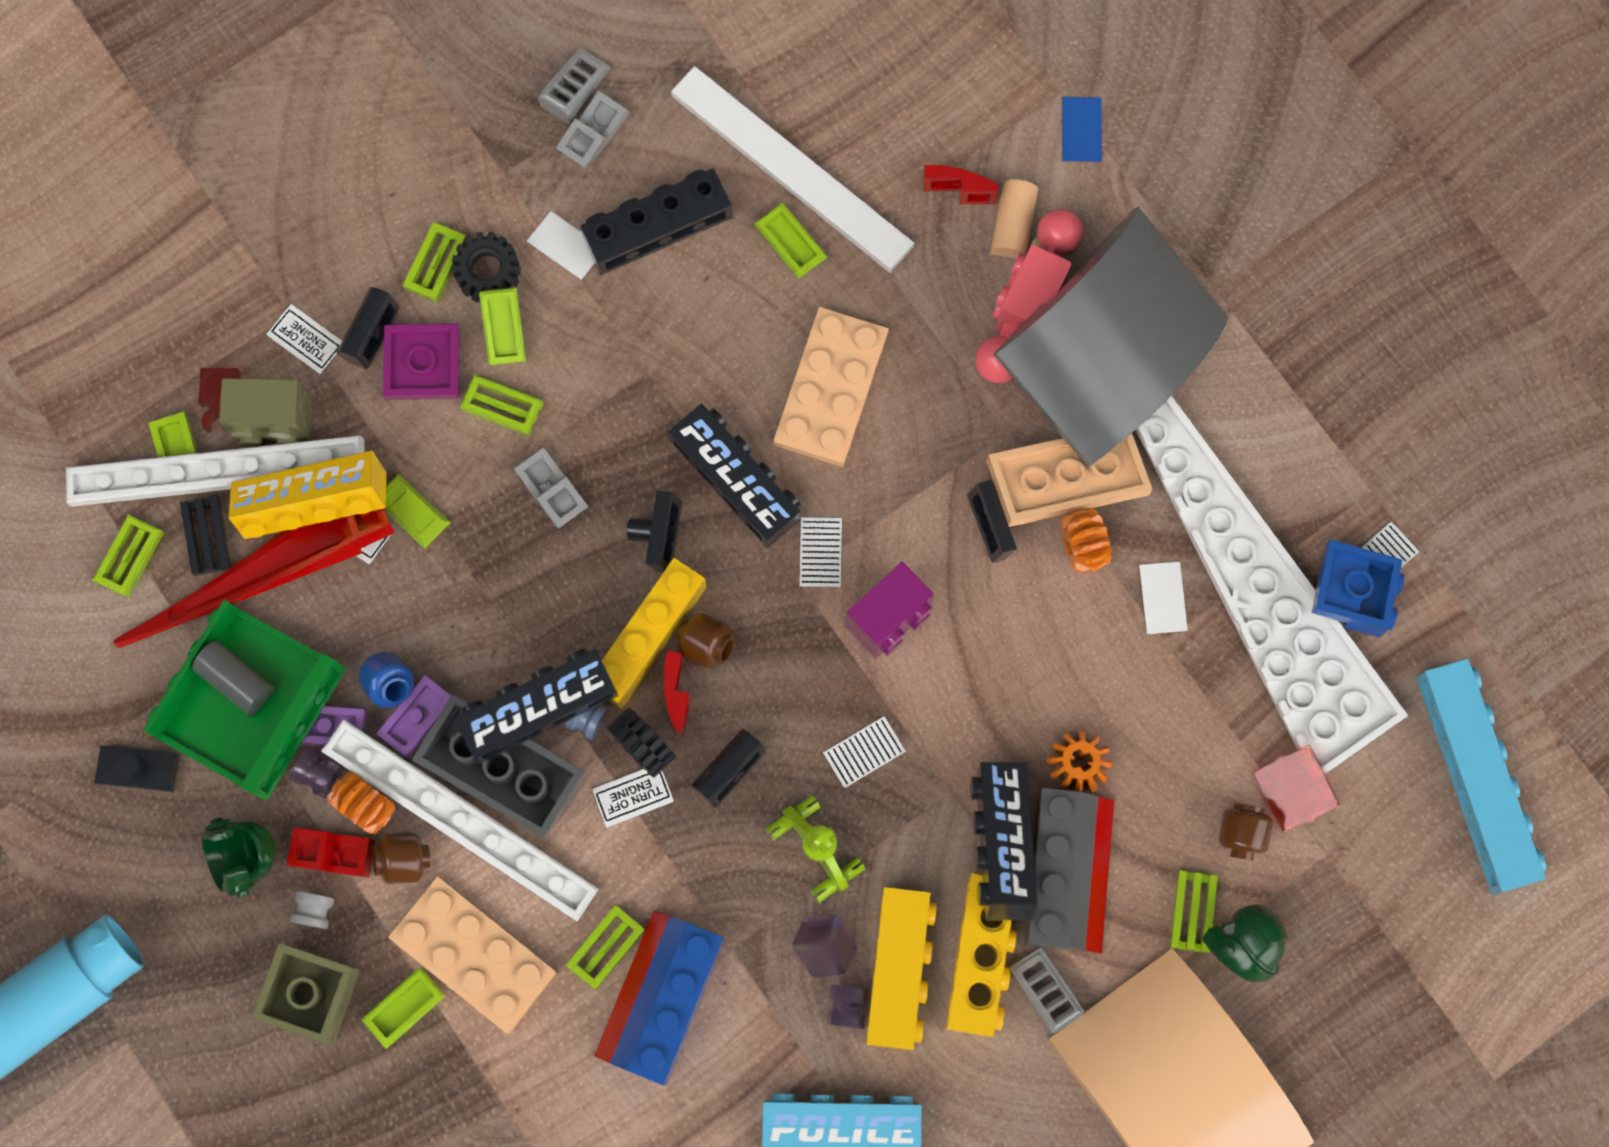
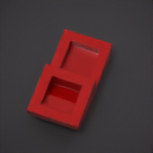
[923,165,998,205]
[664,651,691,736]
[286,827,376,878]

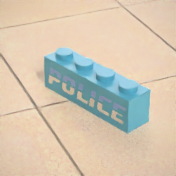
[762,1094,921,1147]

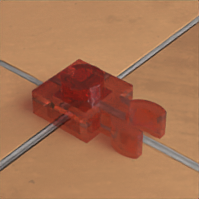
[198,368,241,432]

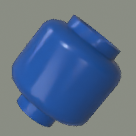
[358,652,414,708]

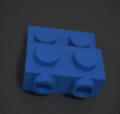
[1311,539,1405,638]

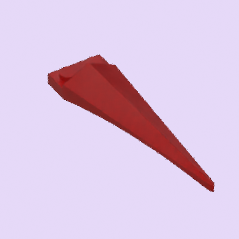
[113,508,394,648]

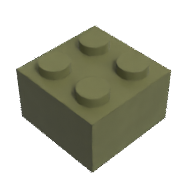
[219,379,313,447]
[251,943,361,1045]

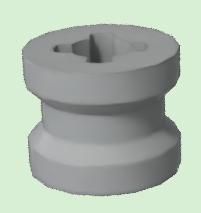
[289,891,334,930]

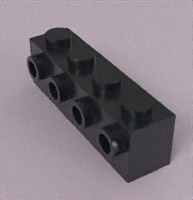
[580,168,733,276]

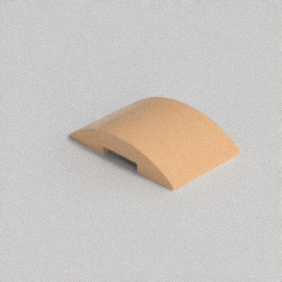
[1048,948,1314,1147]

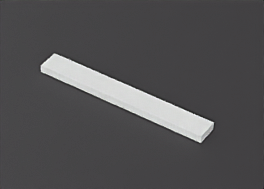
[671,66,914,273]
[66,435,365,507]
[322,719,599,922]

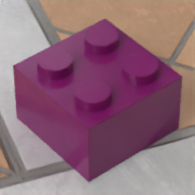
[845,561,934,659]

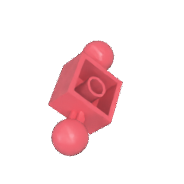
[975,209,1084,384]

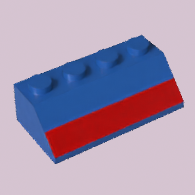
[594,911,725,1086]

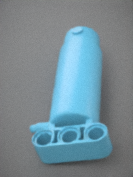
[0,914,145,1080]

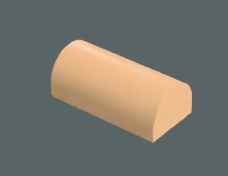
[990,180,1039,259]

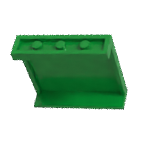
[143,600,347,801]

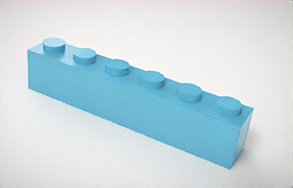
[1416,659,1546,895]

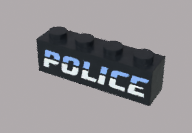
[668,403,801,549]
[454,648,619,765]
[970,762,1038,920]

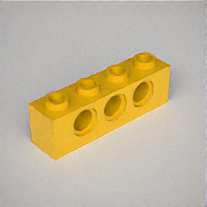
[945,873,1017,1038]

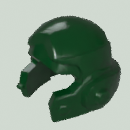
[202,817,277,898]
[1202,903,1288,982]

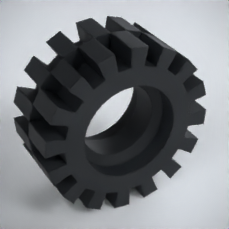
[452,232,521,302]
[607,707,676,778]

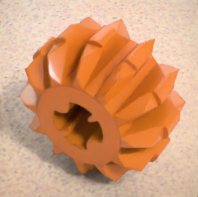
[1060,508,1112,573]
[1047,730,1113,793]
[327,772,395,834]

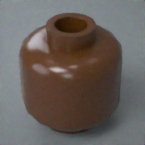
[677,613,735,668]
[1219,803,1273,861]
[372,833,430,884]

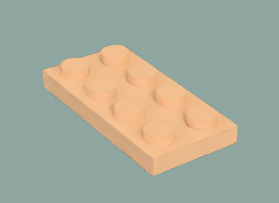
[773,307,889,467]
[986,433,1152,527]
[388,876,558,1035]

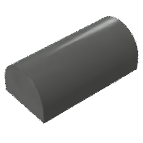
[192,641,277,718]

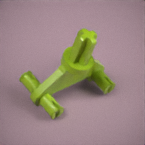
[765,795,866,904]

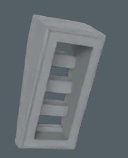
[538,48,610,125]
[1009,947,1085,1034]

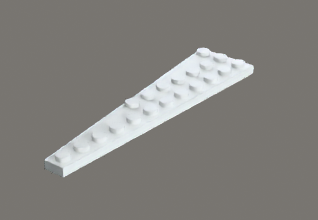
[1135,396,1408,781]

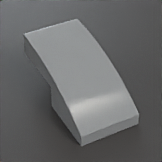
[556,90,630,169]
[513,447,588,529]

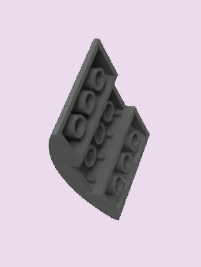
[993,207,1228,466]

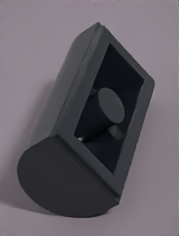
[336,287,399,370]
[691,728,765,808]

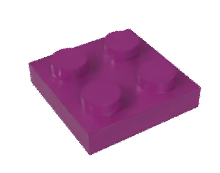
[383,324,460,400]

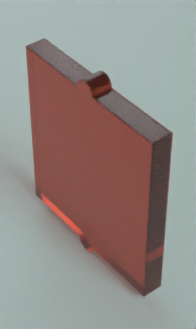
[1253,745,1341,833]

